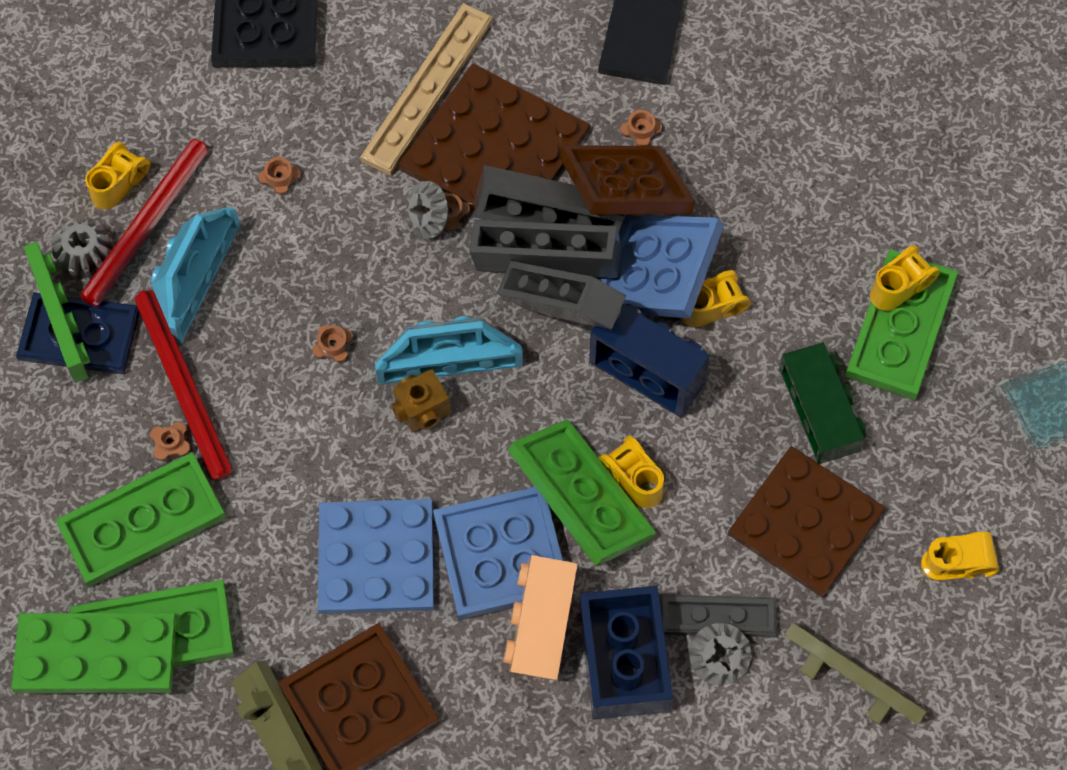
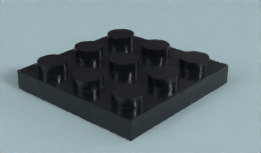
[211,0,318,67]

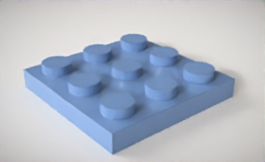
[600,214,724,318]
[433,487,563,620]
[318,499,434,614]

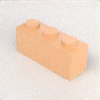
[503,555,578,680]

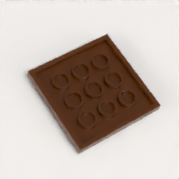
[398,63,590,211]

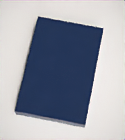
[16,292,140,375]

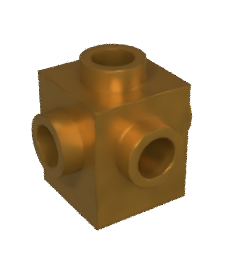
[390,369,451,432]

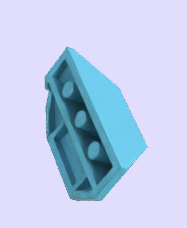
[151,207,240,344]
[375,316,523,384]

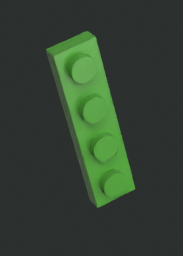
[23,242,91,383]

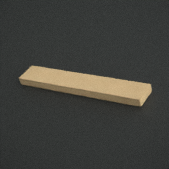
[360,3,493,176]

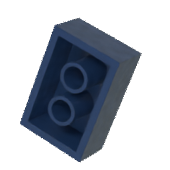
[589,304,710,418]
[579,586,673,720]

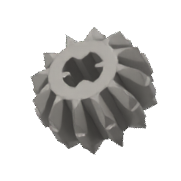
[51,217,114,279]

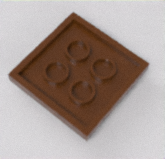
[560,145,695,216]
[728,446,885,598]
[278,623,439,770]

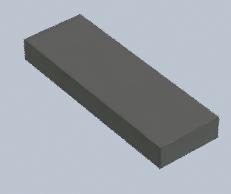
[660,595,776,637]

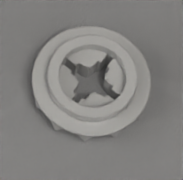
[405,181,448,238]
[689,623,752,686]

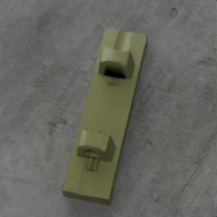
[784,622,928,725]
[231,660,322,770]

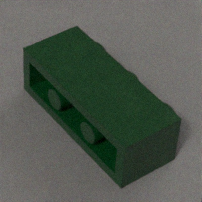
[779,342,866,464]

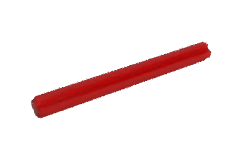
[81,138,208,307]
[135,290,232,481]

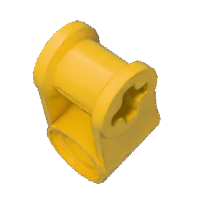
[85,141,150,209]
[869,244,940,311]
[680,270,751,327]
[599,435,664,508]
[921,532,999,581]

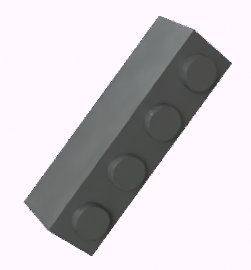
[475,165,624,234]
[469,220,622,278]
[496,261,626,330]

